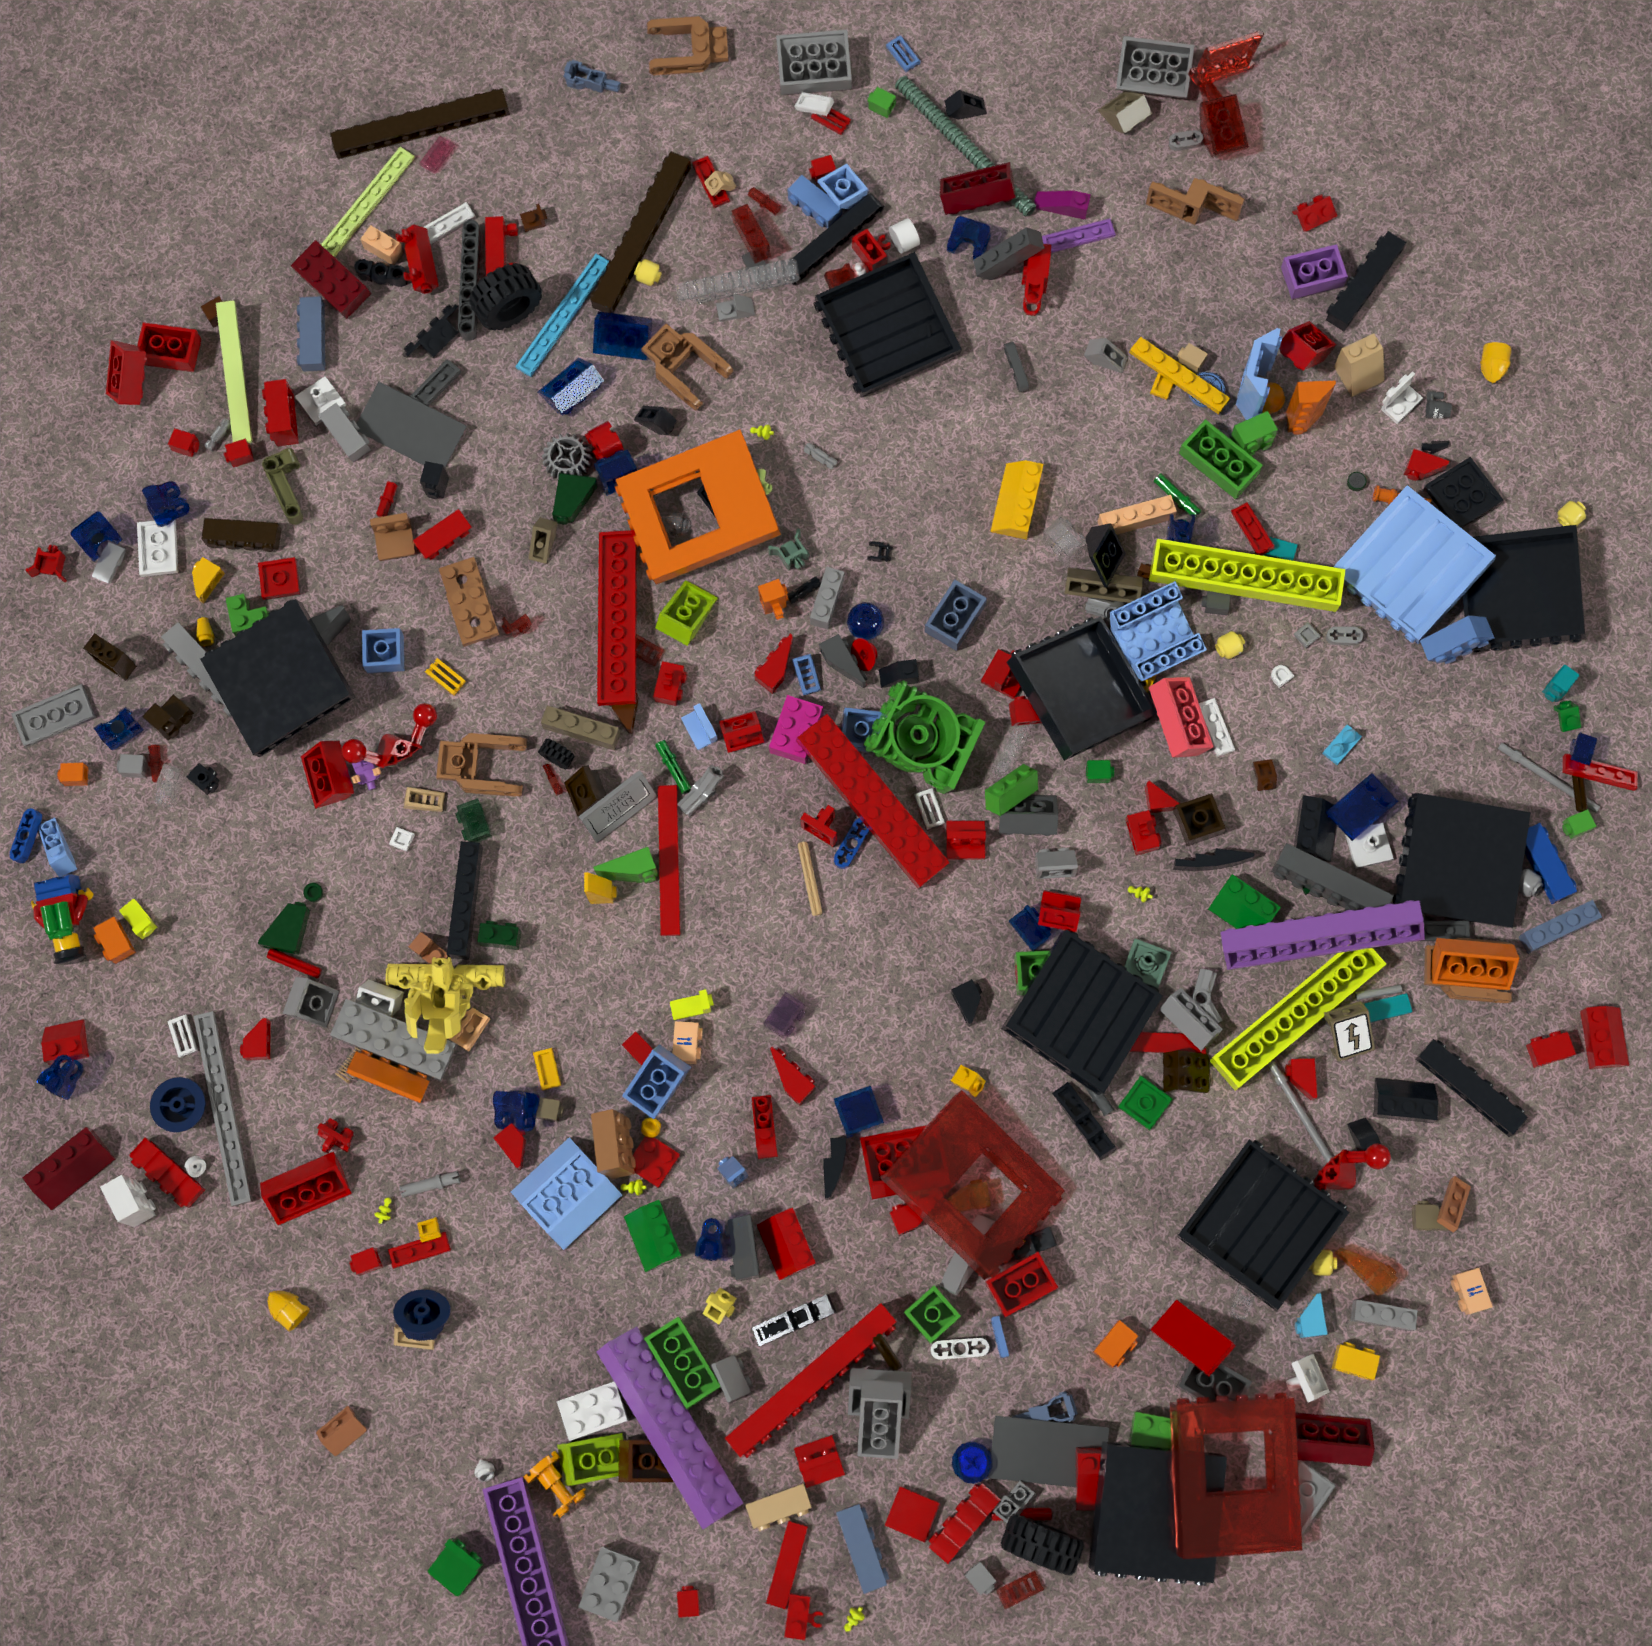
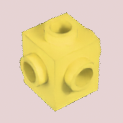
[703,1288,737,1325]

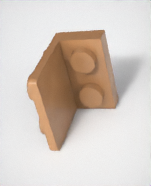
[370,512,415,561]

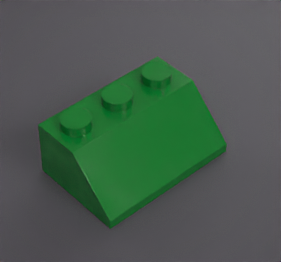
[1208,874,1281,929]
[624,1200,682,1273]

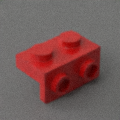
[1292,194,1337,232]

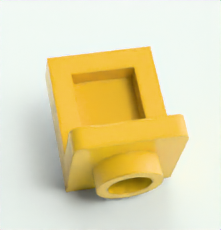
[951,1065,986,1097]

